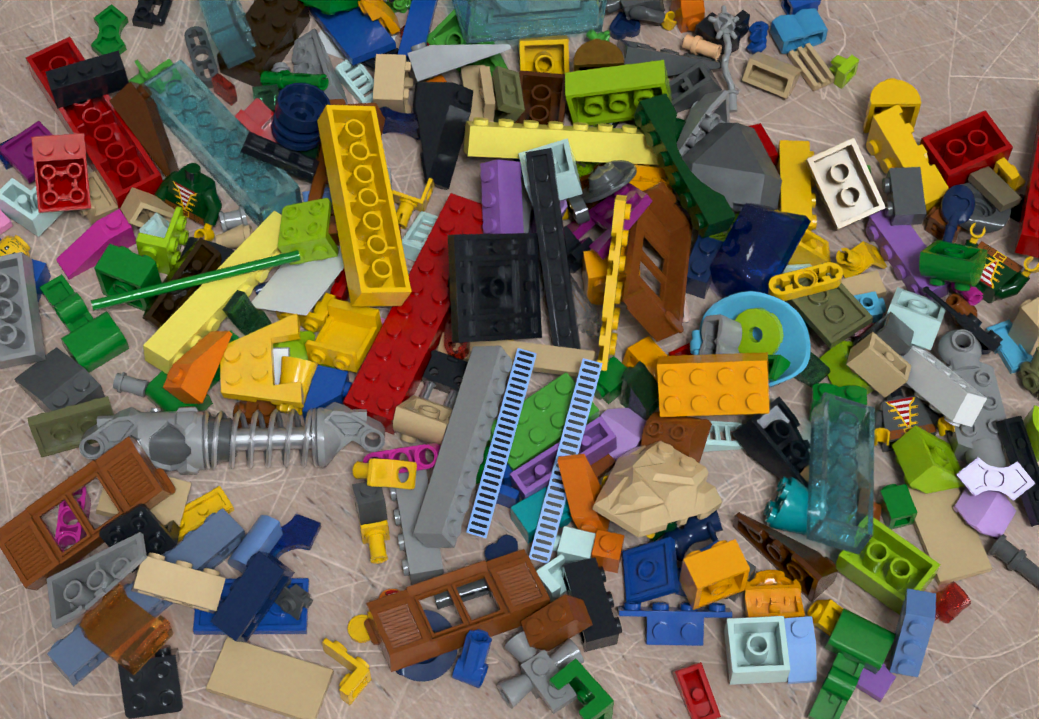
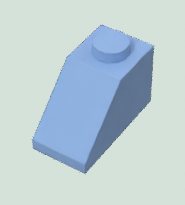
[784,616,817,684]

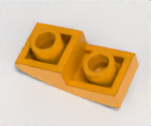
[358,0,401,35]

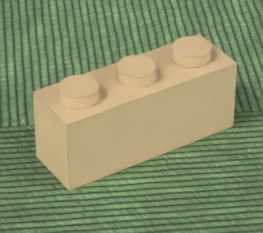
[131,552,226,614]

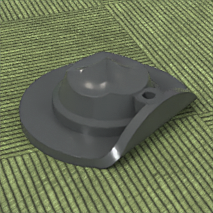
[581,160,637,203]
[960,183,1011,233]

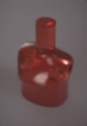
[935,581,971,624]

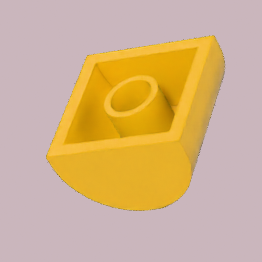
[863,78,921,133]

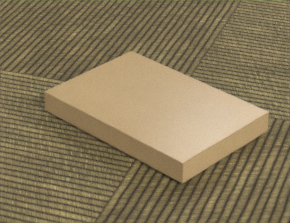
[96,477,191,527]

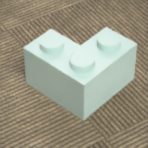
[0,178,64,237]

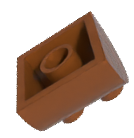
[641,412,712,463]

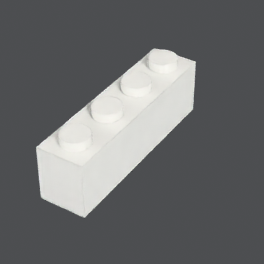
[900,345,987,427]

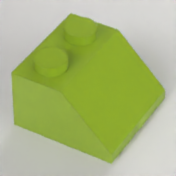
[892,425,964,494]

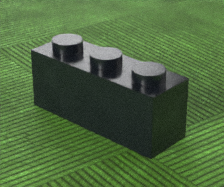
[45,50,129,109]
[562,557,622,652]

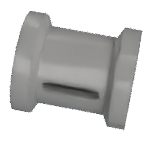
[219,206,248,233]

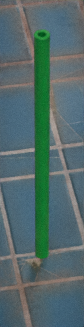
[91,250,300,311]

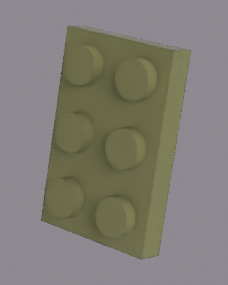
[781,263,873,349]
[27,396,114,458]

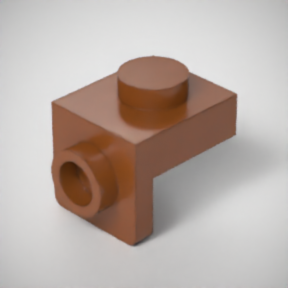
[233,400,276,428]

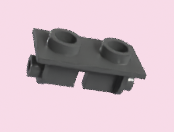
[275,579,313,620]

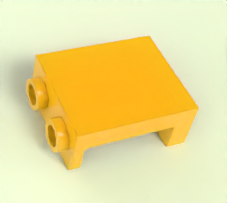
[305,298,382,373]

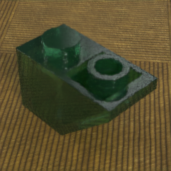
[620,361,659,421]

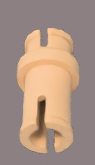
[682,34,722,60]

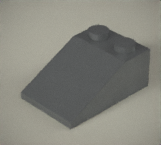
[14,347,105,413]

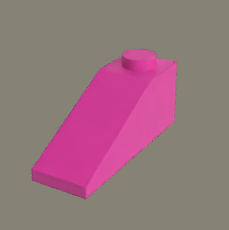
[56,209,136,280]

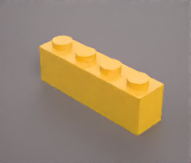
[777,140,817,231]

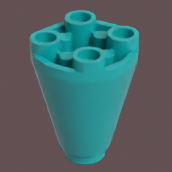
[763,476,844,541]

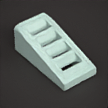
[335,59,374,103]
[402,211,438,261]
[703,421,744,452]

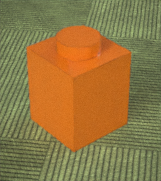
[591,529,624,573]

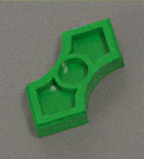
[91,4,129,56]

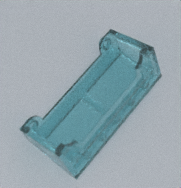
[452,0,607,44]

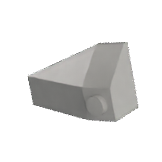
[292,28,348,104]

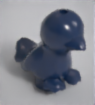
[661,510,723,562]

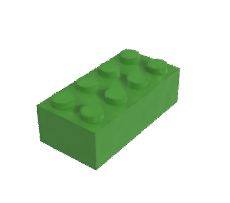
[486,372,599,471]

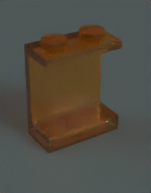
[79,584,174,675]

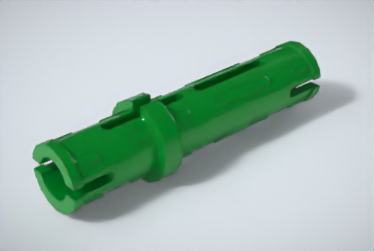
[260,70,329,90]

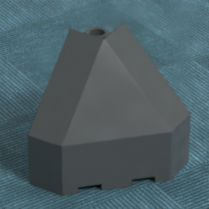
[672,123,782,218]

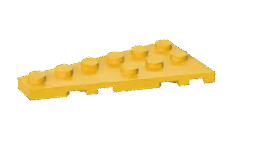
[597,195,631,371]

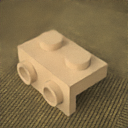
[79,171,118,224]

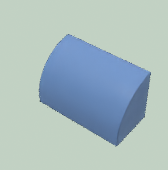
[227,515,283,573]

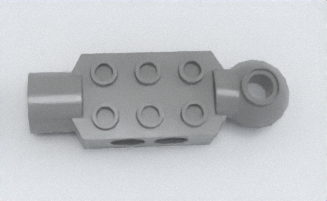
[938,329,1007,468]

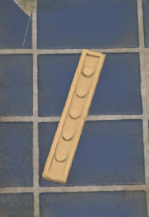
[438,332,596,377]

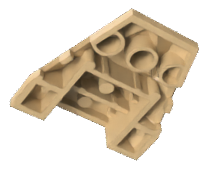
[593,441,722,538]

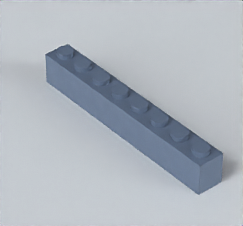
[47,508,246,687]

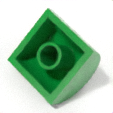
[919,240,988,291]

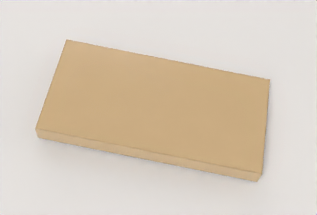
[901,483,992,586]
[206,637,334,719]

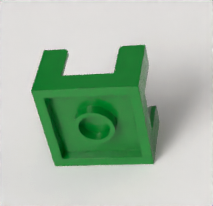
[549,658,614,719]

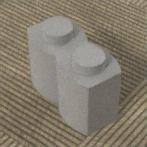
[699,314,742,355]

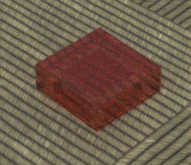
[211,73,238,106]

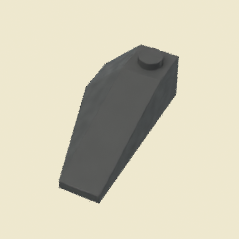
[618,39,721,76]

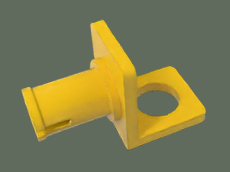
[392,178,435,229]
[836,241,887,278]
[353,458,417,490]
[359,520,390,564]

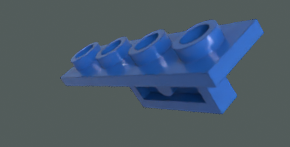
[618,602,732,646]

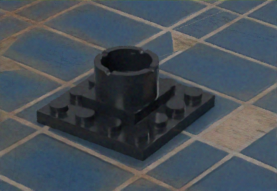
[447,233,542,343]

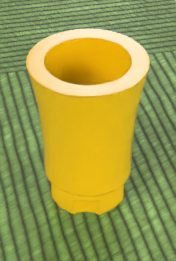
[276,356,318,416]

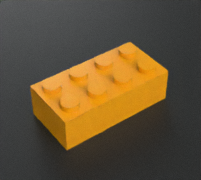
[657,352,770,417]

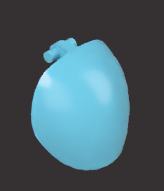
[690,291,811,388]

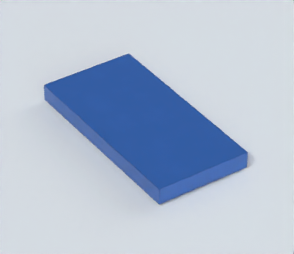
[309,7,396,66]
[193,578,309,635]

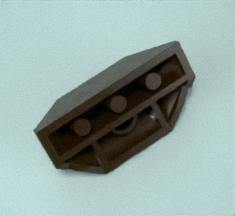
[142,237,222,330]

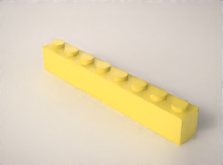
[464,117,659,165]
[143,211,282,374]

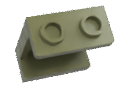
[492,66,525,123]

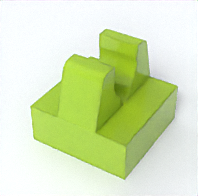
[829,54,859,89]

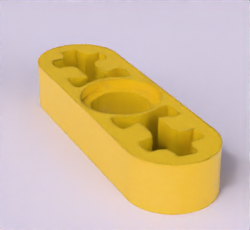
[768,262,843,301]

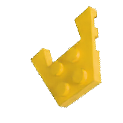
[220,314,304,408]

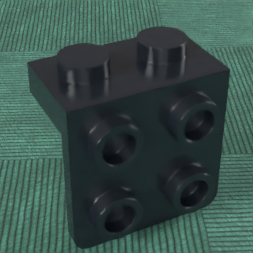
[99,504,180,573]
[118,645,183,719]

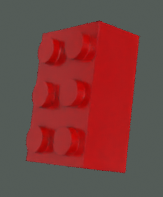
[920,110,1013,189]

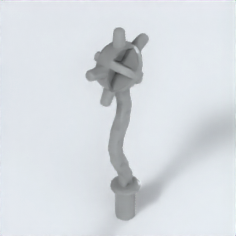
[708,5,739,113]

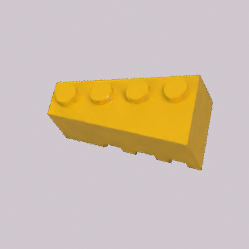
[866,104,949,216]

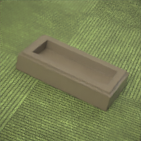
[968,166,1022,212]

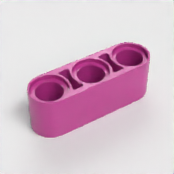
[363,443,441,473]
[55,486,91,564]

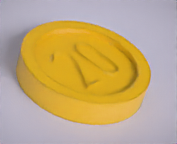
[348,615,370,643]

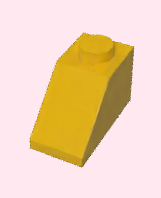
[773,223,831,266]

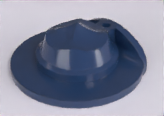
[395,610,458,682]

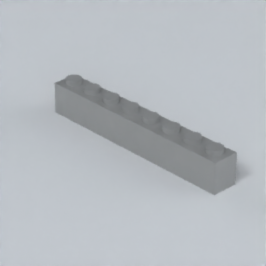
[413,346,512,548]

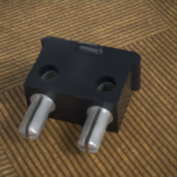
[419,350,468,409]

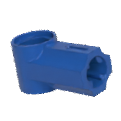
[452,629,492,688]

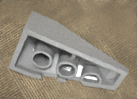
[407,42,511,82]
[665,90,730,180]
[47,532,147,629]

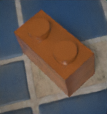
[521,594,593,651]

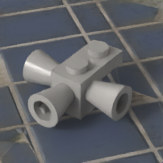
[497,631,584,714]

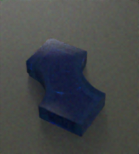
[379,106,421,140]
[270,514,322,559]

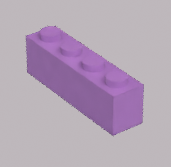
[480,159,524,234]
[866,209,952,300]
[510,416,617,500]

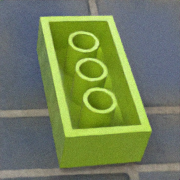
[565,60,672,126]

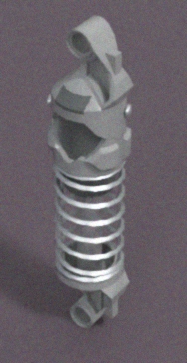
[79,402,385,475]

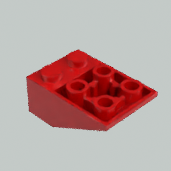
[31,133,91,213]

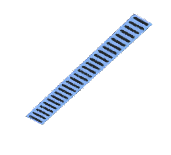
[466,348,537,538]
[529,358,603,563]

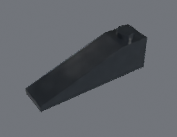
[413,82,473,190]
[732,396,825,502]

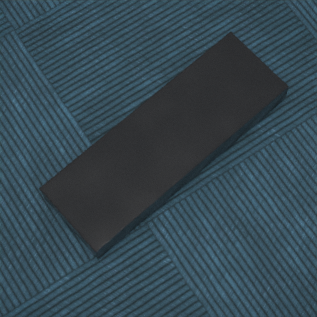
[241,132,320,182]

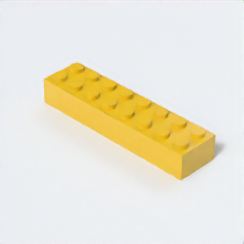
[317,105,412,307]

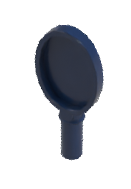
[941,185,975,243]

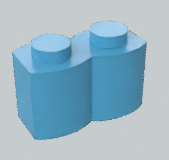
[770,8,828,54]

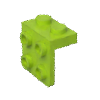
[278,198,339,265]
[136,206,189,274]

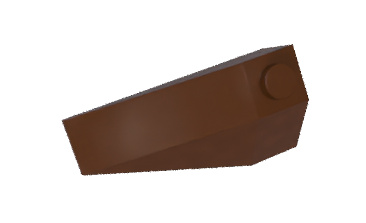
[109,81,179,177]
[733,512,838,603]

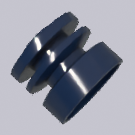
[271,83,330,151]

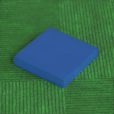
[622,537,679,603]

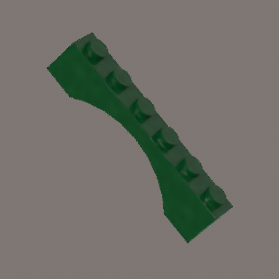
[634,93,736,238]

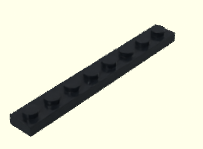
[525,148,581,349]

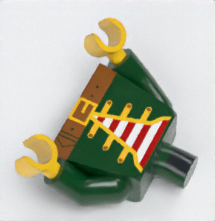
[155,163,222,242]
[962,223,1039,303]

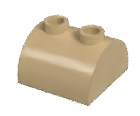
[393,395,453,451]

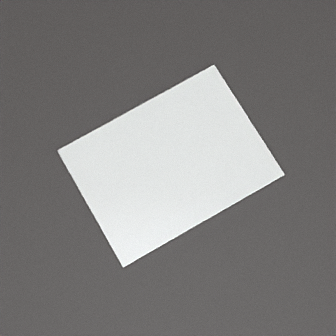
[248,246,344,316]

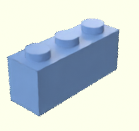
[890,588,936,677]

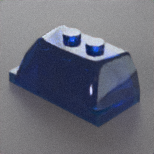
[710,203,811,298]

